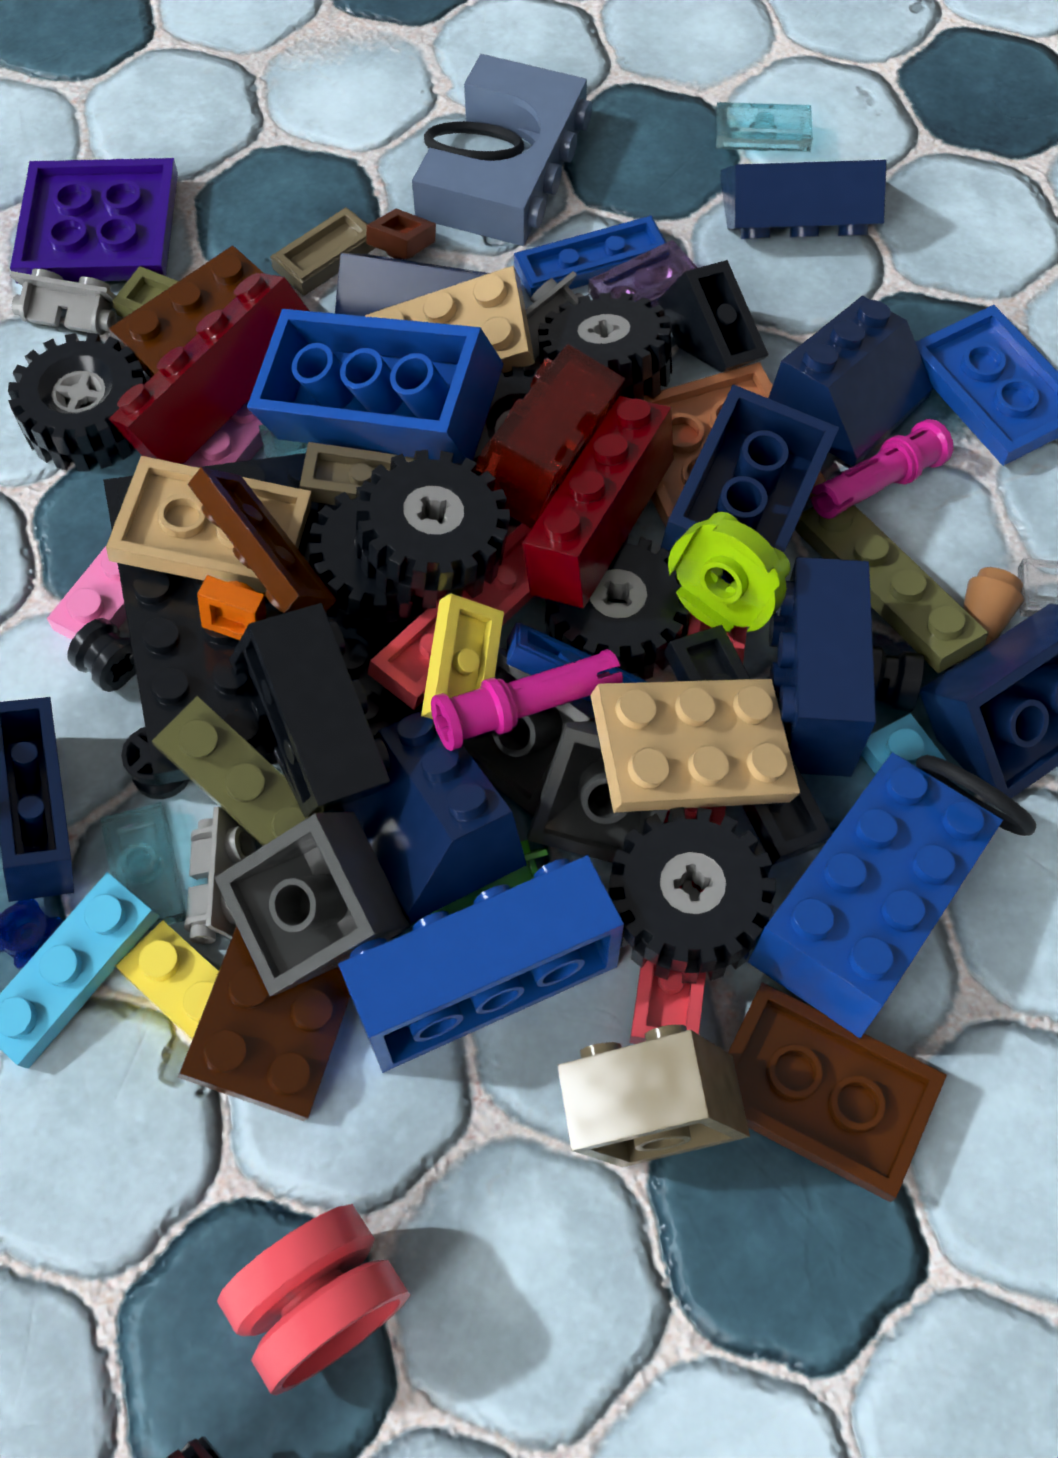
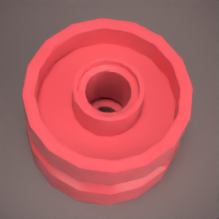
[217,1204,411,1396]

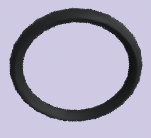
[424,121,524,161]
[916,755,1036,836]

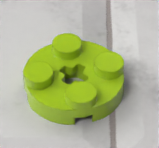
[668,512,791,632]

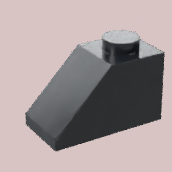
[657,260,769,372]

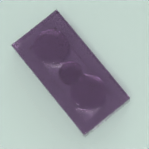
[588,240,698,307]

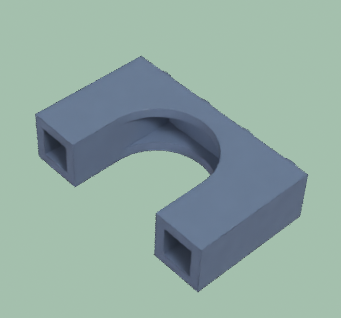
[412,53,592,246]

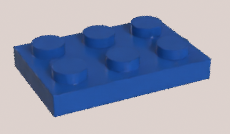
[915,305,1058,466]

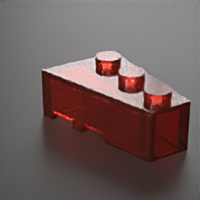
[476,344,625,529]

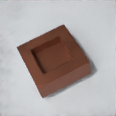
[366,209,436,260]

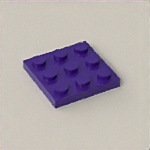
[10,158,178,283]

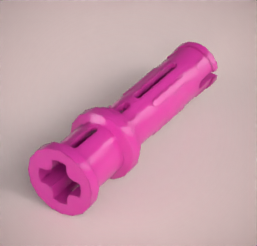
[811,419,953,519]
[431,649,623,751]

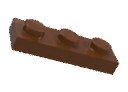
[188,467,337,613]

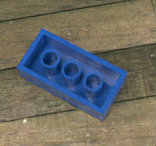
[247,309,504,464]
[748,752,1003,1038]
[338,855,624,1073]

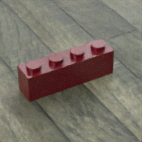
[109,273,309,464]
[523,396,674,609]

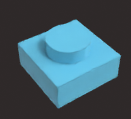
[861,713,946,775]

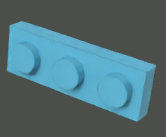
[0,872,161,1069]

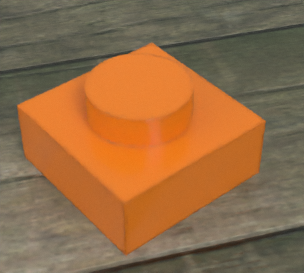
[197,575,266,640]

